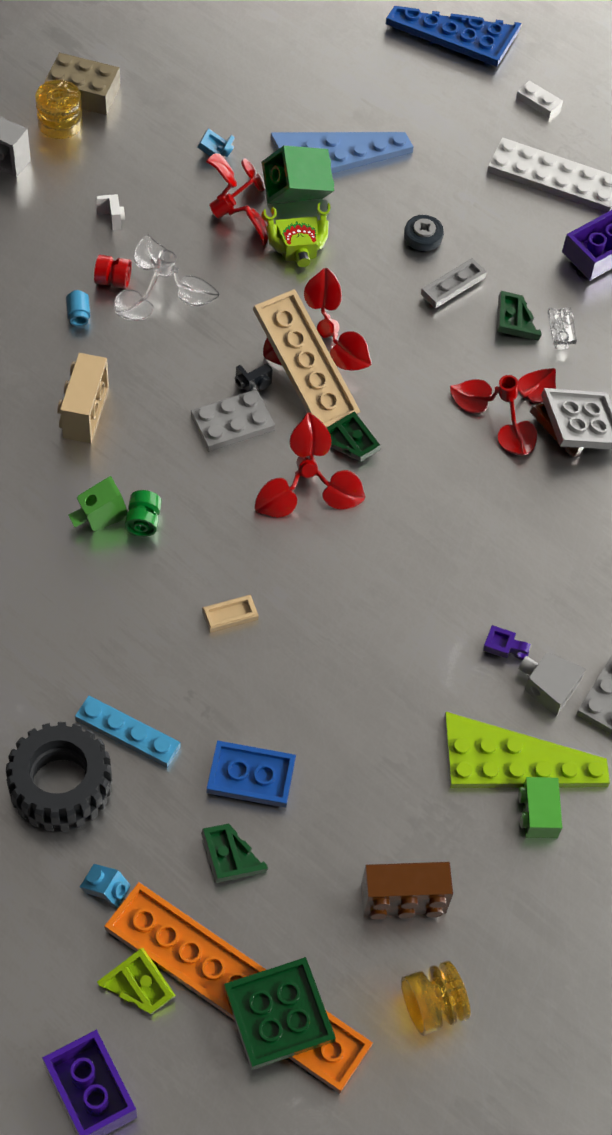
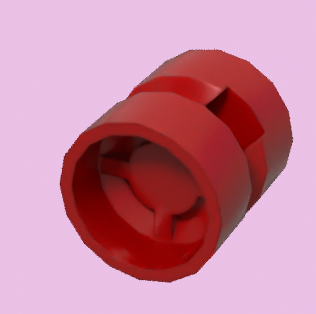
[94,254,132,289]

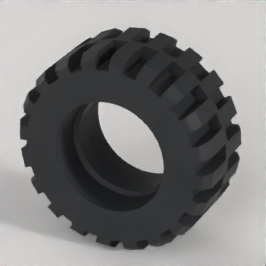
[6,722,112,832]

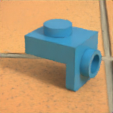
[197,128,235,157]
[80,864,131,908]

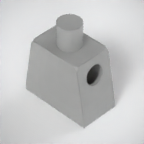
[518,653,586,716]

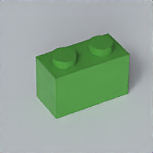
[518,777,563,838]

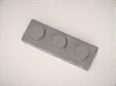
[421,258,487,308]

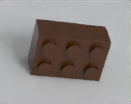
[361,862,453,920]

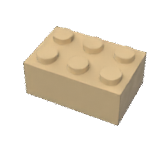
[57,353,109,443]

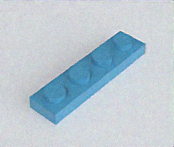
[75,696,181,768]

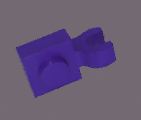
[483,625,531,660]

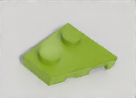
[97,948,176,1014]

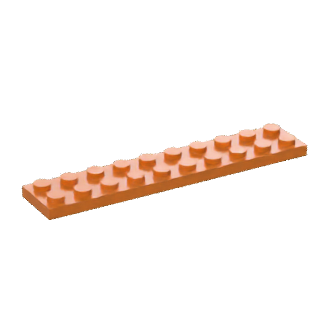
[104,882,373,1094]

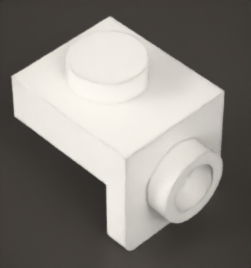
[95,194,125,230]

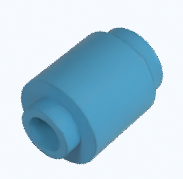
[66,290,90,326]

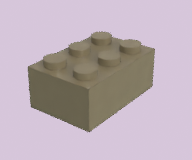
[45,52,121,115]

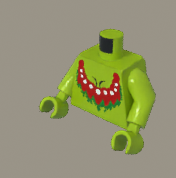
[261,203,331,267]

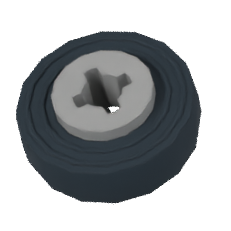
[404,215,444,251]

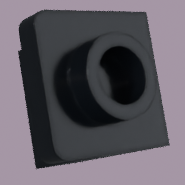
[234,363,273,392]

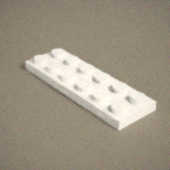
[487,137,612,213]

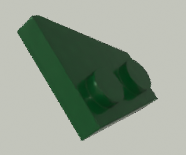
[497,291,542,341]
[327,411,381,462]
[201,823,268,883]

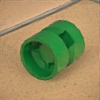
[125,490,162,537]

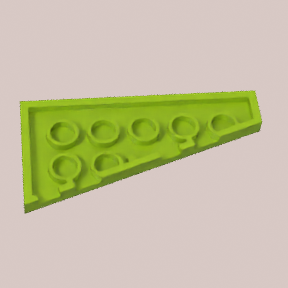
[444,712,610,788]

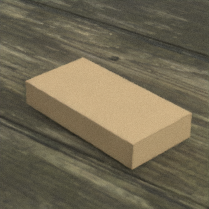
[202,594,259,633]

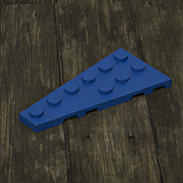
[386,6,522,67]

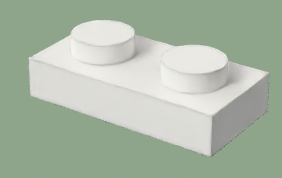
[516,81,563,118]

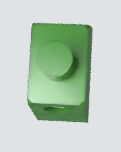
[68,476,128,531]

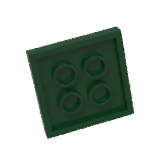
[224,957,336,1070]

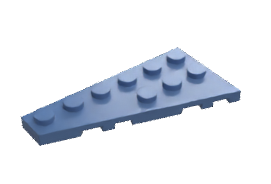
[271,132,414,174]

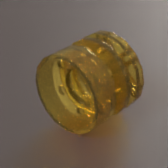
[35,80,83,139]
[401,960,471,1036]

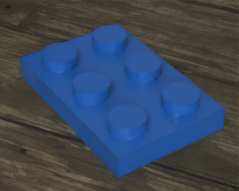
[206,740,296,808]

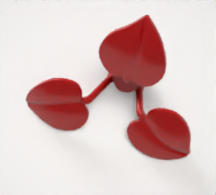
[206,153,268,246]
[263,268,372,371]
[450,368,556,456]
[254,412,366,517]

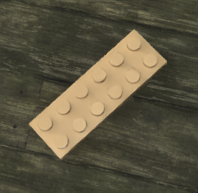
[253,289,361,428]

